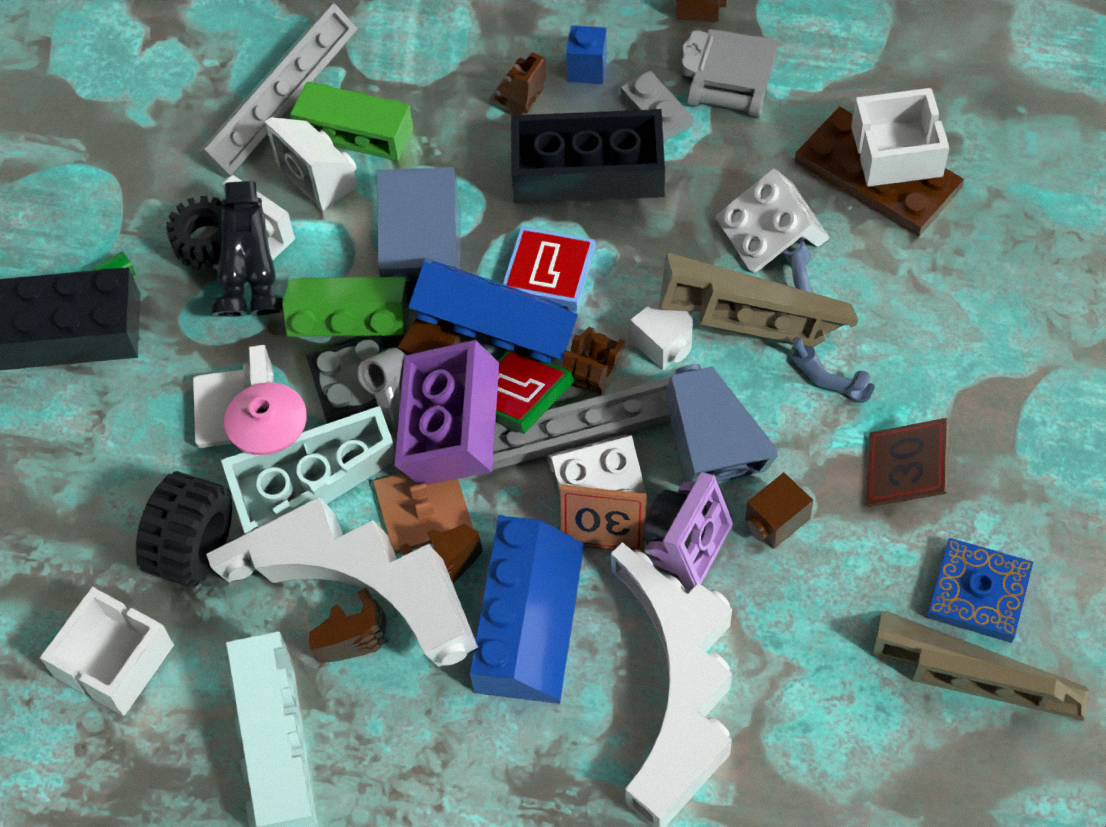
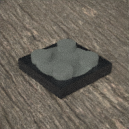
[306,336,387,424]

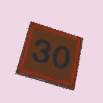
[866,418,949,507]

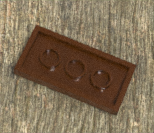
[795,106,964,236]

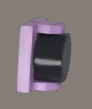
[644,472,733,589]

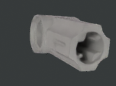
[357,348,406,434]

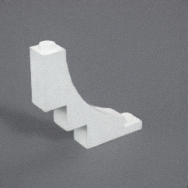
[207,497,478,667]

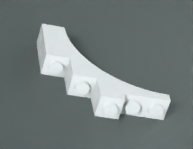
[611,542,732,827]

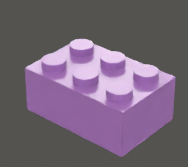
[394,340,499,485]

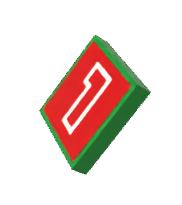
[495,350,574,434]

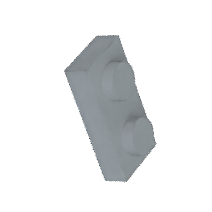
[620,71,693,142]

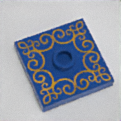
[927,538,1033,643]

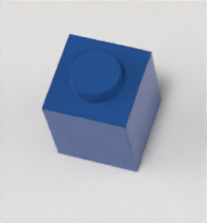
[566,25,607,84]

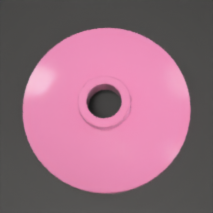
[224,382,307,455]

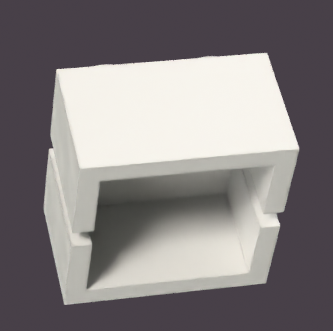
[851,88,950,187]
[40,587,174,716]

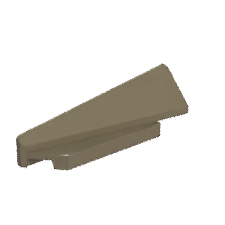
[659,253,858,347]

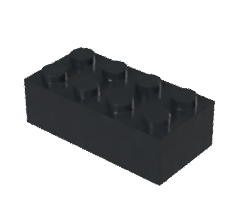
[511,109,665,203]
[0,267,140,370]

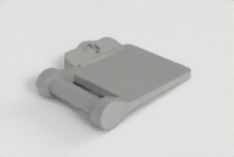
[681,29,778,117]

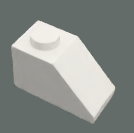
[630,297,693,370]

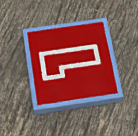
[503,226,596,310]

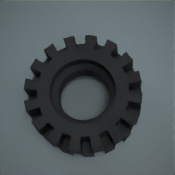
[166,196,222,270]

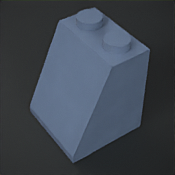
[377,167,461,291]
[664,364,778,482]

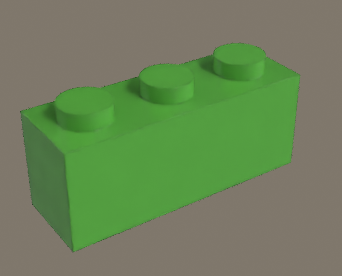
[290,81,413,161]
[282,277,409,336]

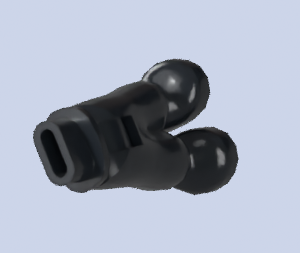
[211,181,284,317]

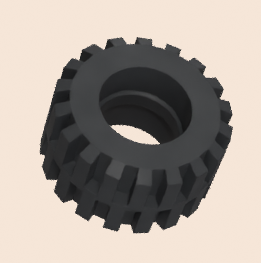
[135,471,232,588]

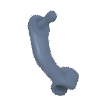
[783,238,813,293]
[792,337,875,403]

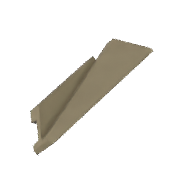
[872,611,1089,721]

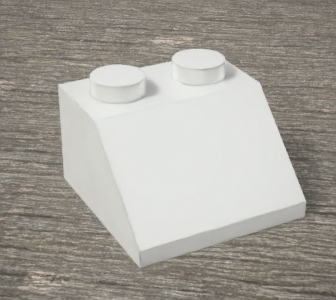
[265,117,358,212]

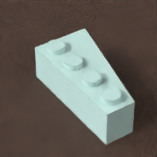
[221,406,395,534]
[226,631,318,827]

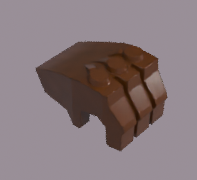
[489,52,546,115]
[561,327,625,395]
[399,524,483,583]
[309,588,388,663]

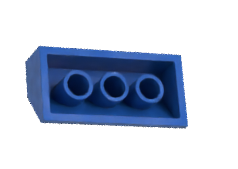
[408,258,578,363]
[470,515,584,704]

